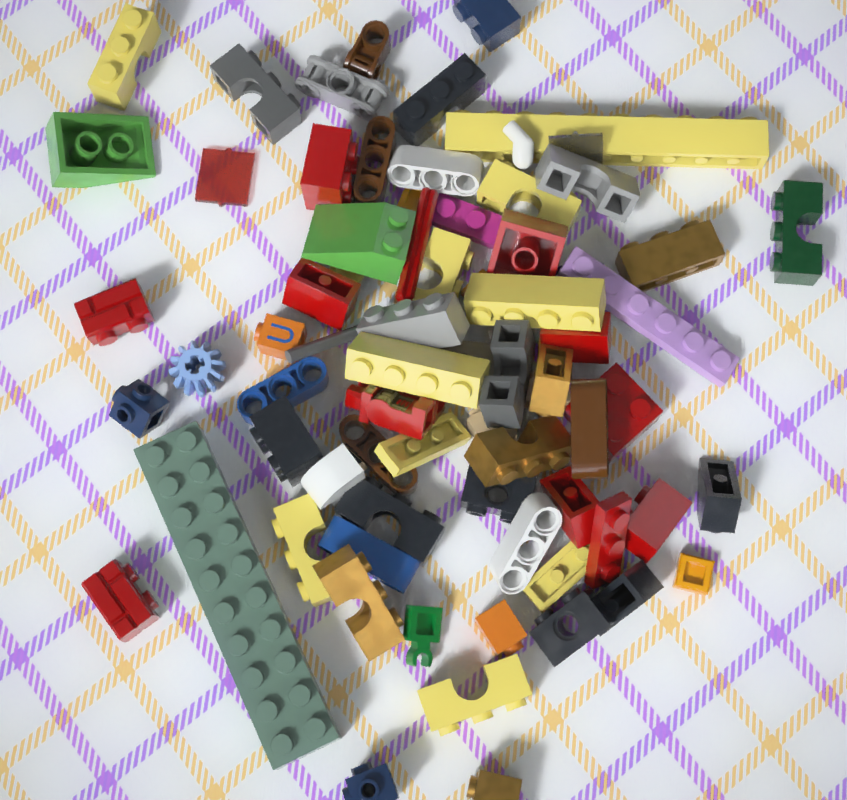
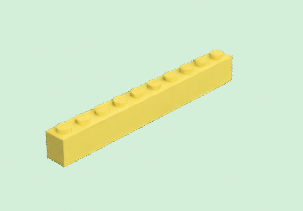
[445,110,769,169]

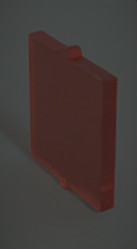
[195,148,255,207]

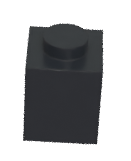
[697,458,742,533]
[597,560,664,637]

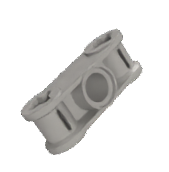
[294,55,390,121]

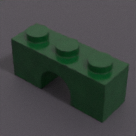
[769,180,823,286]

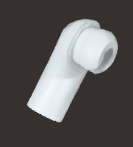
[502,120,534,170]

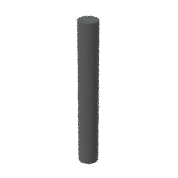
[285,325,358,363]

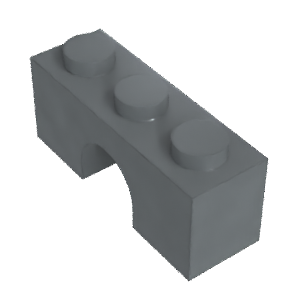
[210,43,302,145]
[479,320,536,429]

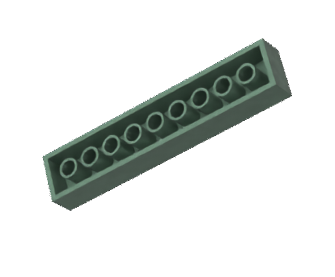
[133,421,342,770]

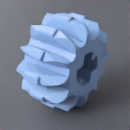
[168,340,226,397]

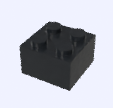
[249,395,323,488]

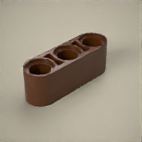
[354,116,396,203]
[570,378,609,479]
[339,414,419,497]

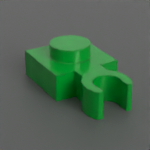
[403,604,443,667]

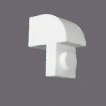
[301,443,365,510]

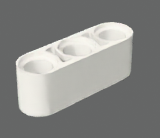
[387,145,484,196]
[489,492,562,595]

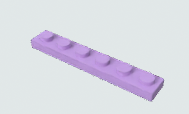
[556,246,740,388]

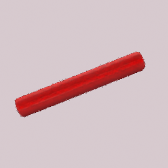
[395,187,439,302]

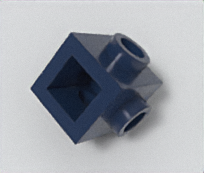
[109,379,170,439]
[342,761,400,800]

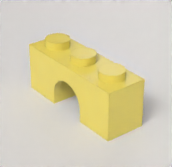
[87,3,161,111]
[476,159,582,235]
[413,227,475,300]
[271,494,332,608]
[417,654,532,736]

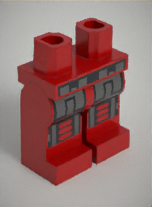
[345,382,446,440]

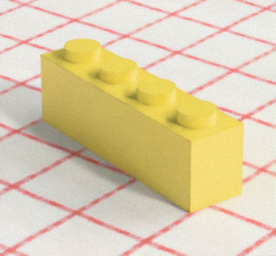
[463,273,606,332]
[345,331,491,409]

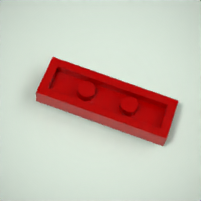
[584,491,633,590]

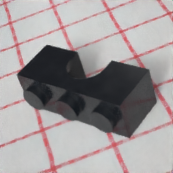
[393,53,486,146]
[334,475,445,567]

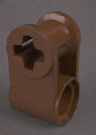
[343,20,391,80]

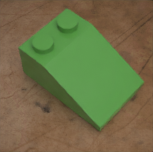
[45,112,156,188]
[301,202,416,285]

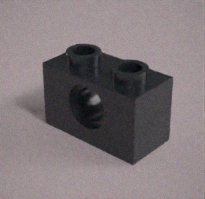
[460,464,537,524]
[529,587,616,667]

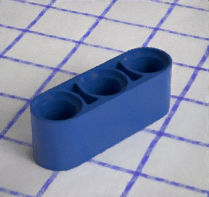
[237,356,329,426]
[317,515,421,594]

